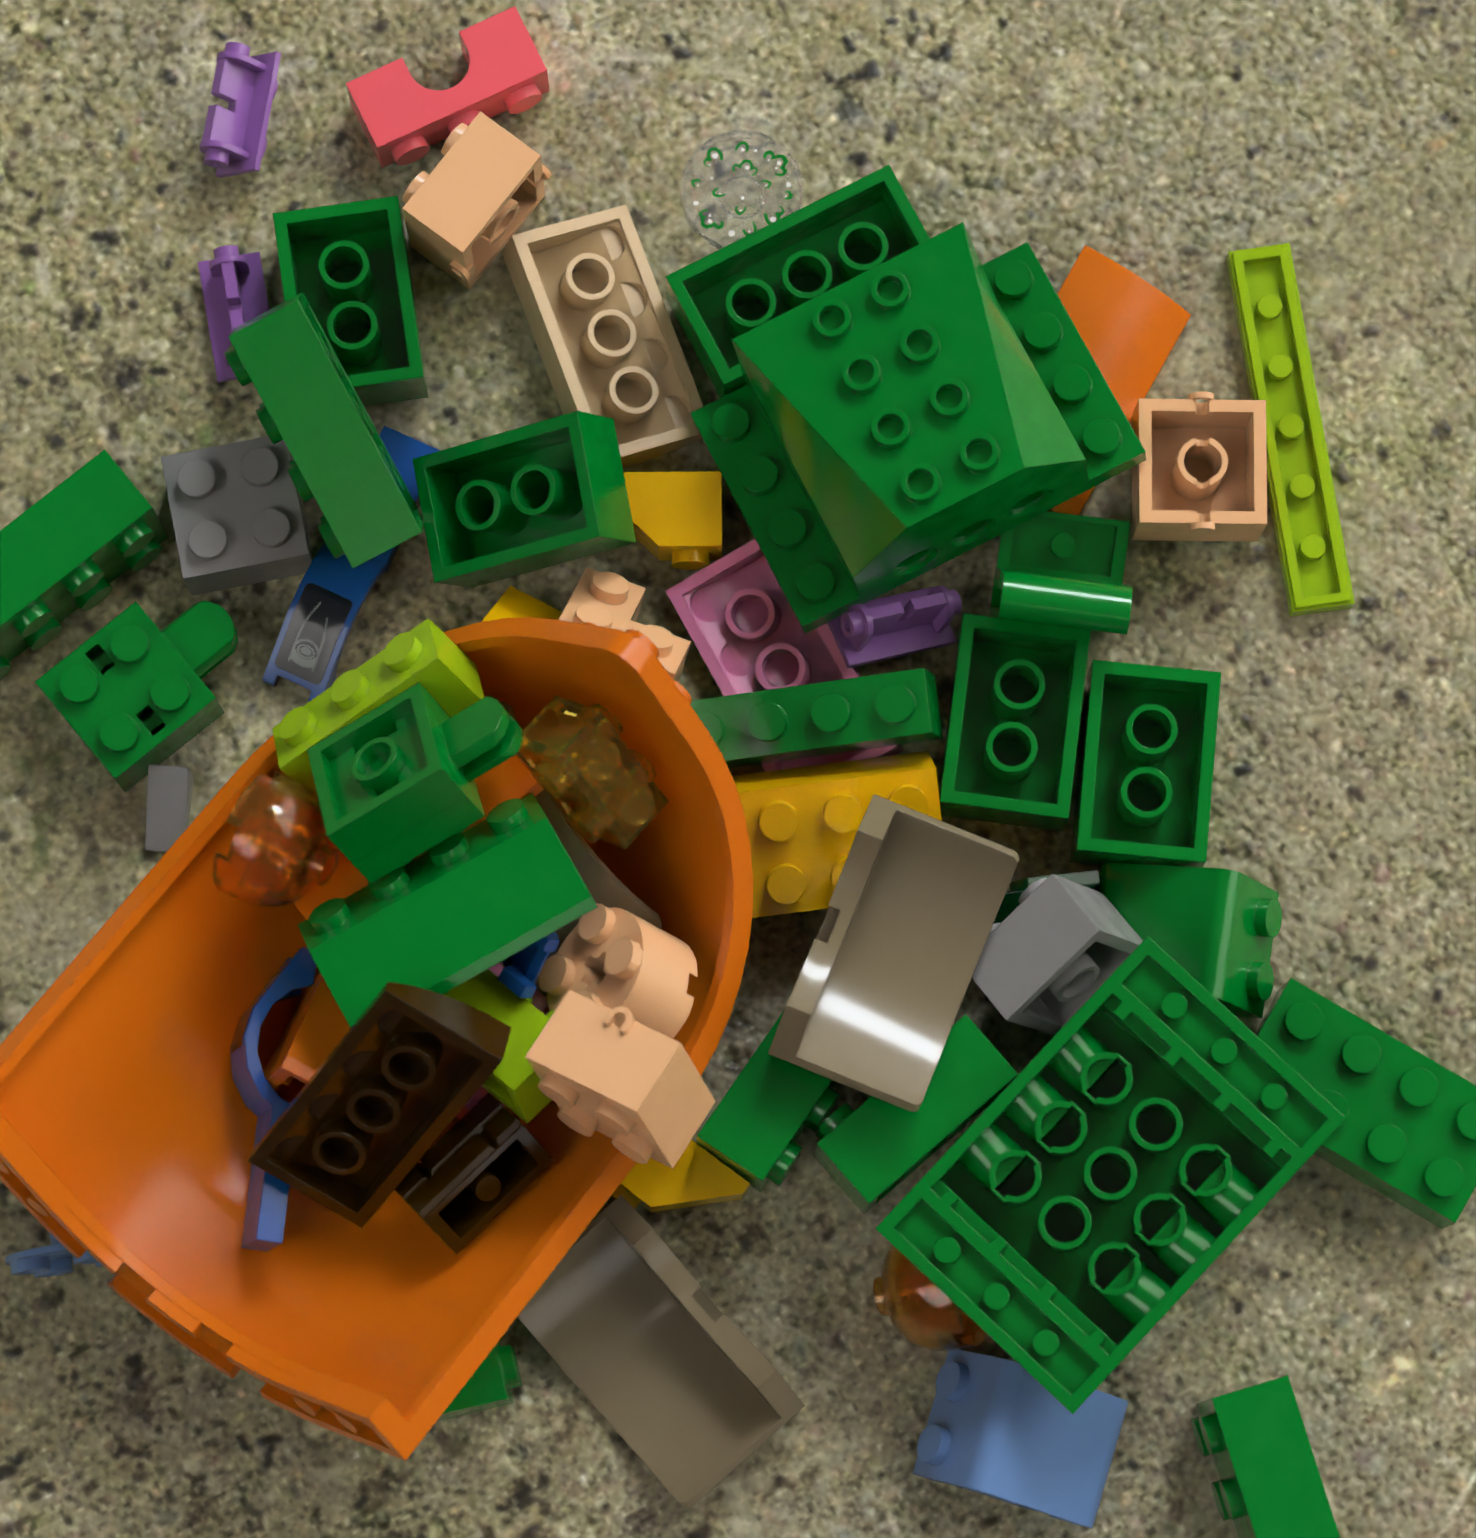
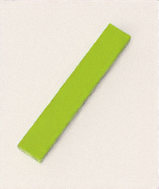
[1226,243,1355,617]

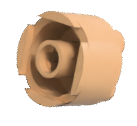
[538,904,698,1039]

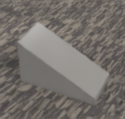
[145,764,194,853]

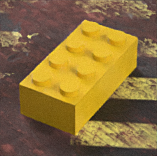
[732,751,942,918]

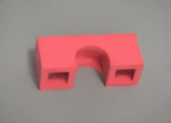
[346,6,549,168]

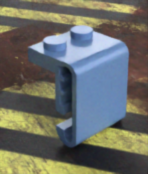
[913,1348,1129,1529]

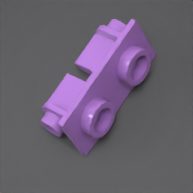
[199,42,281,178]
[198,245,269,383]
[828,586,962,668]

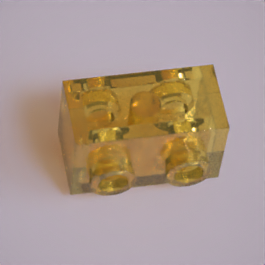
[519,695,669,849]

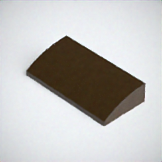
[248,982,511,1228]

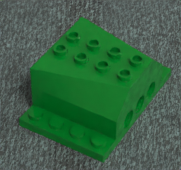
[690,222,1146,634]
[875,936,1346,1414]

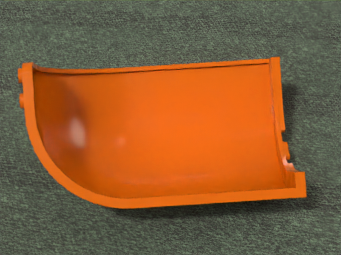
[0,617,753,1461]

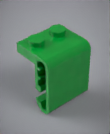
[990,511,1132,635]
[1096,862,1282,1018]

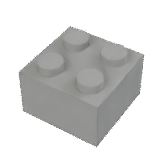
[161,436,313,596]
[972,873,1143,1035]

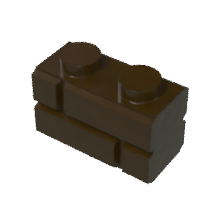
[394,1093,554,1254]

